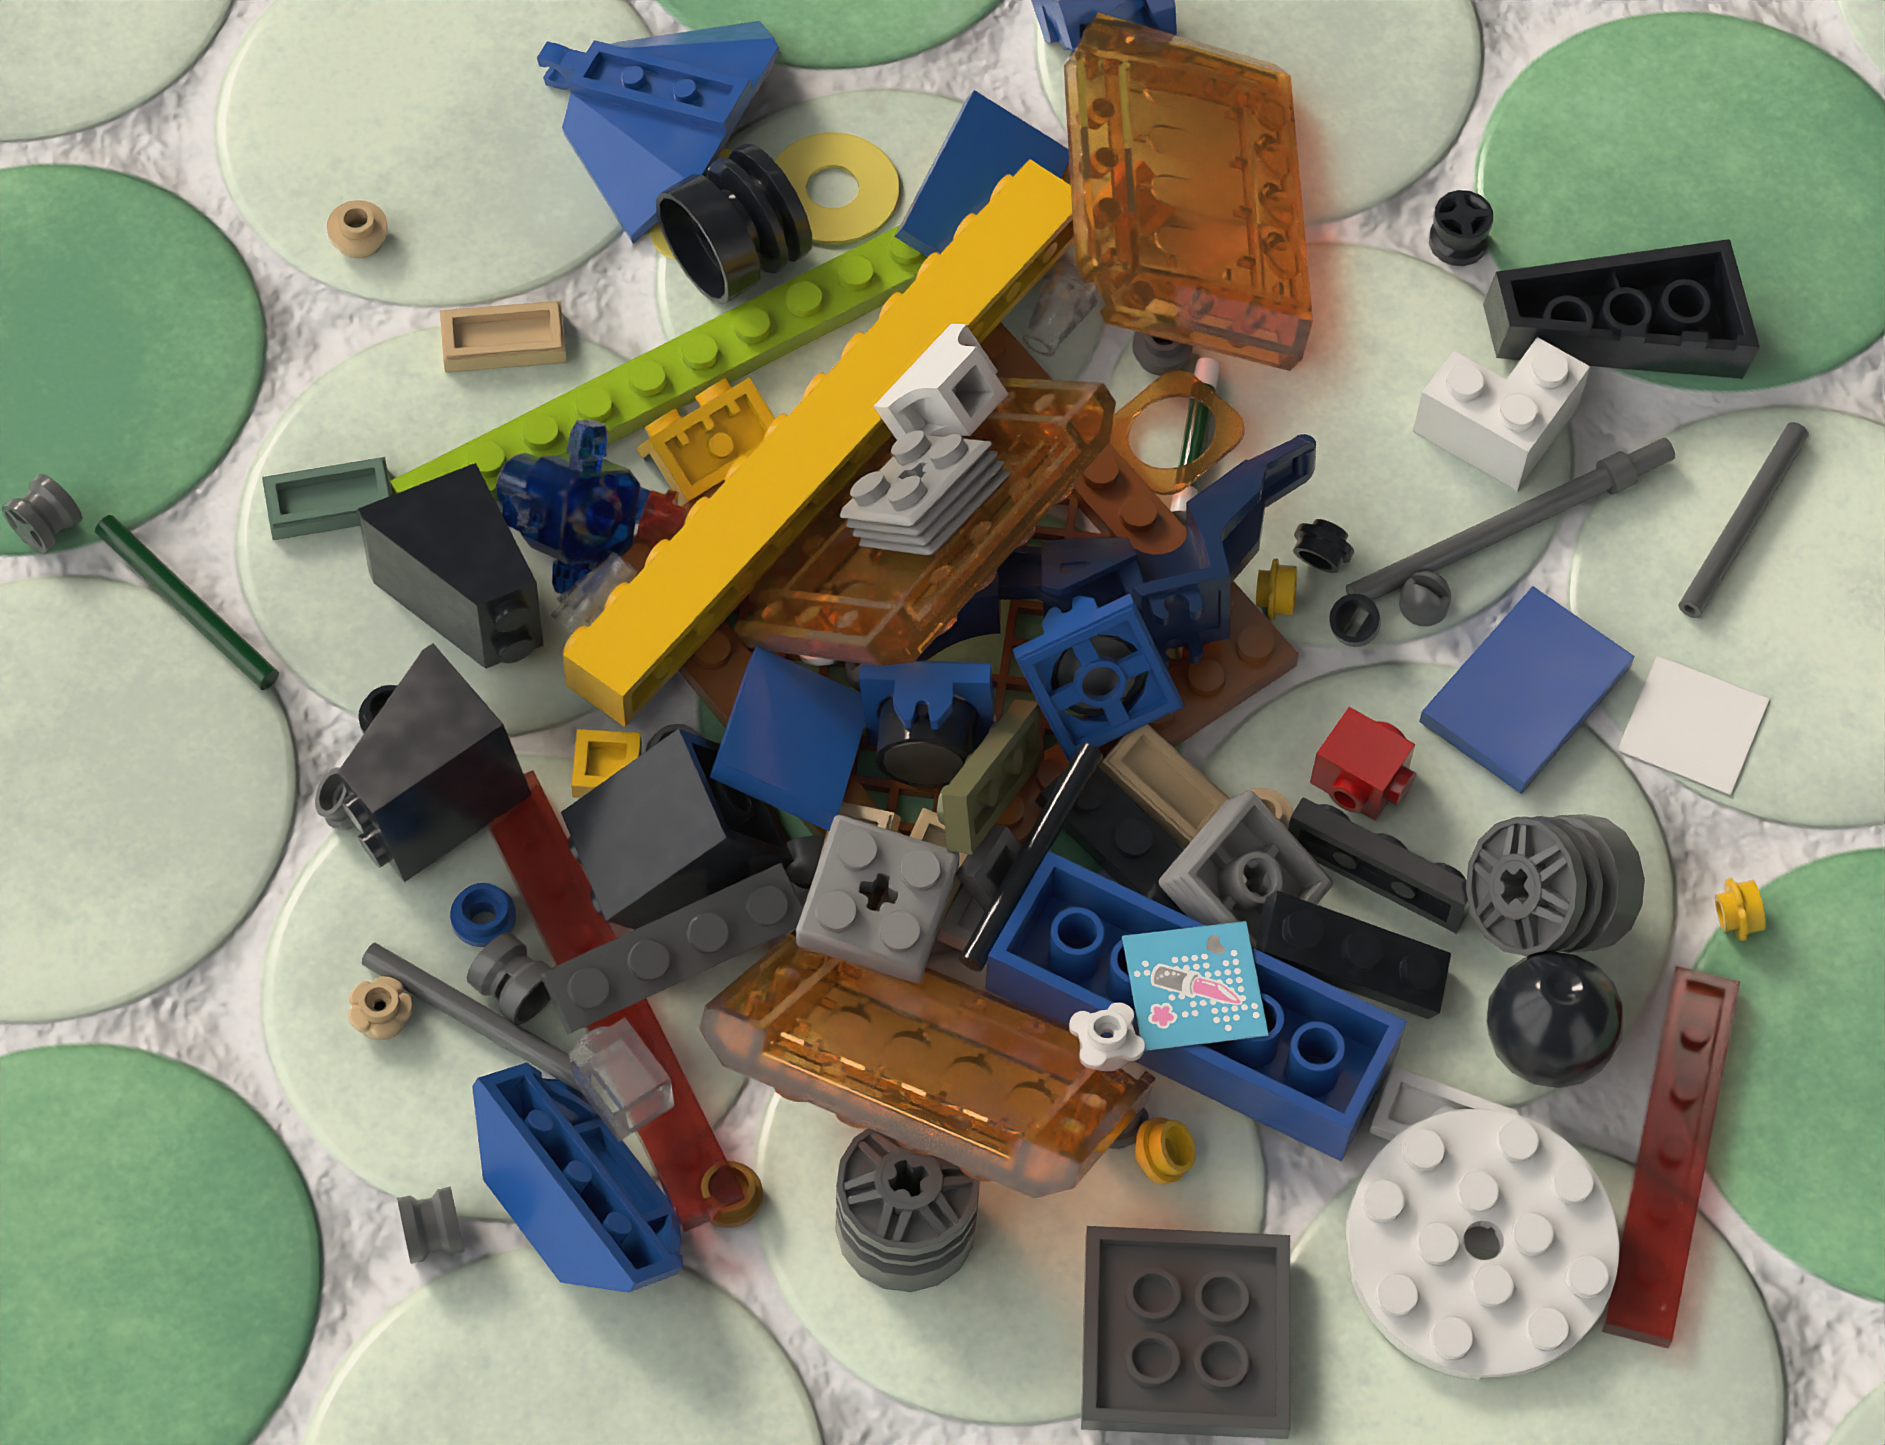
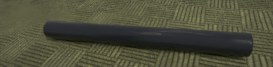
[959,743,1103,972]

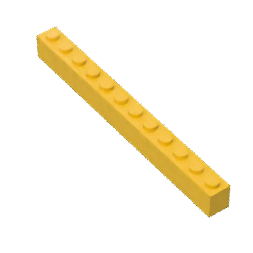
[563,159,1088,727]

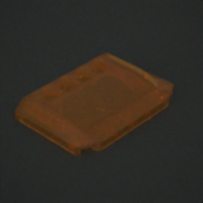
[1064,12,1313,371]
[734,377,1116,666]
[699,929,1156,1198]

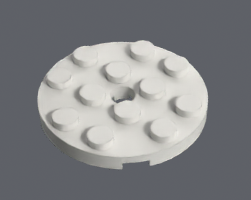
[1345,1109,1619,1380]

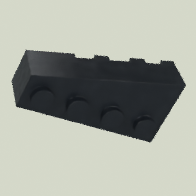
[1483,239,1760,379]

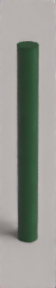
[95,515,279,690]

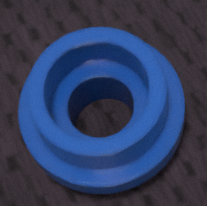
[450,883,516,947]

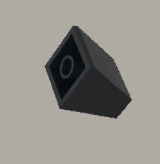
[358,463,544,669]
[338,643,532,882]
[561,728,794,930]

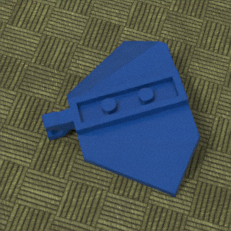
[537,21,780,244]

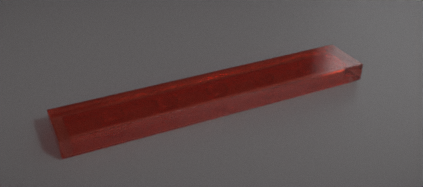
[1602,966,1740,1349]

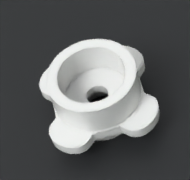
[1069,1003,1145,1071]

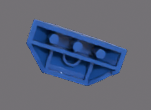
[472,1062,683,1293]

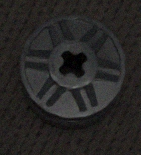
[656,144,812,304]

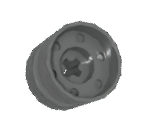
[1466,814,1645,956]
[835,1115,980,1292]

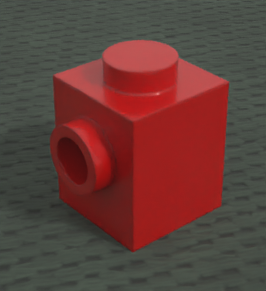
[1310,706,1416,821]

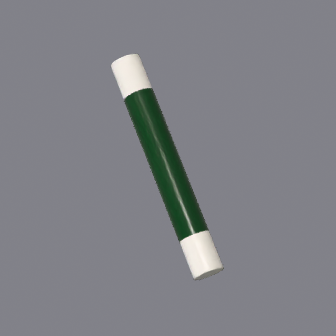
[1170,358,1220,524]

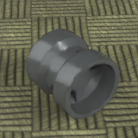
[467,932,551,1025]

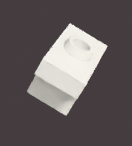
[873,324,1009,440]

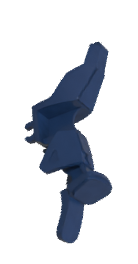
[901,434,1316,669]

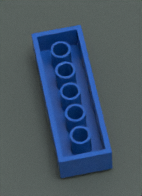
[985,851,1407,1162]

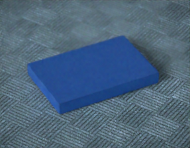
[894,90,1074,257]
[1419,586,1635,794]
[710,646,865,831]

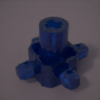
[496,420,657,597]

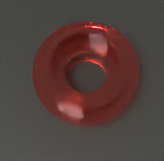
[637,489,687,549]

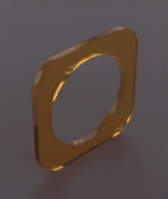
[1101,371,1245,495]

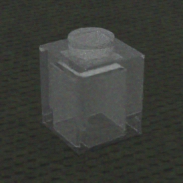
[568,1018,675,1142]

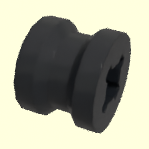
[1429,190,1493,266]

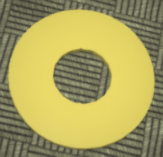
[774,132,899,245]

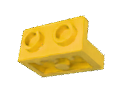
[636,377,775,505]

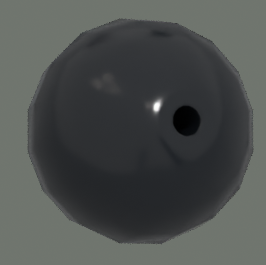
[1486,951,1624,1088]

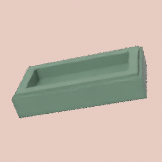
[262,457,392,540]

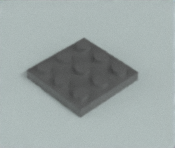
[1081,1226,1290,1439]

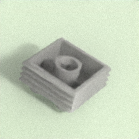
[840,430,1011,556]
[1159,791,1333,949]
[796,815,960,983]

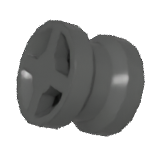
[2,474,83,553]
[397,1186,464,1264]

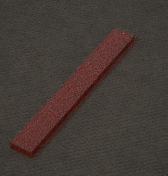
[486,770,745,1233]

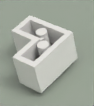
[1413,337,1590,491]

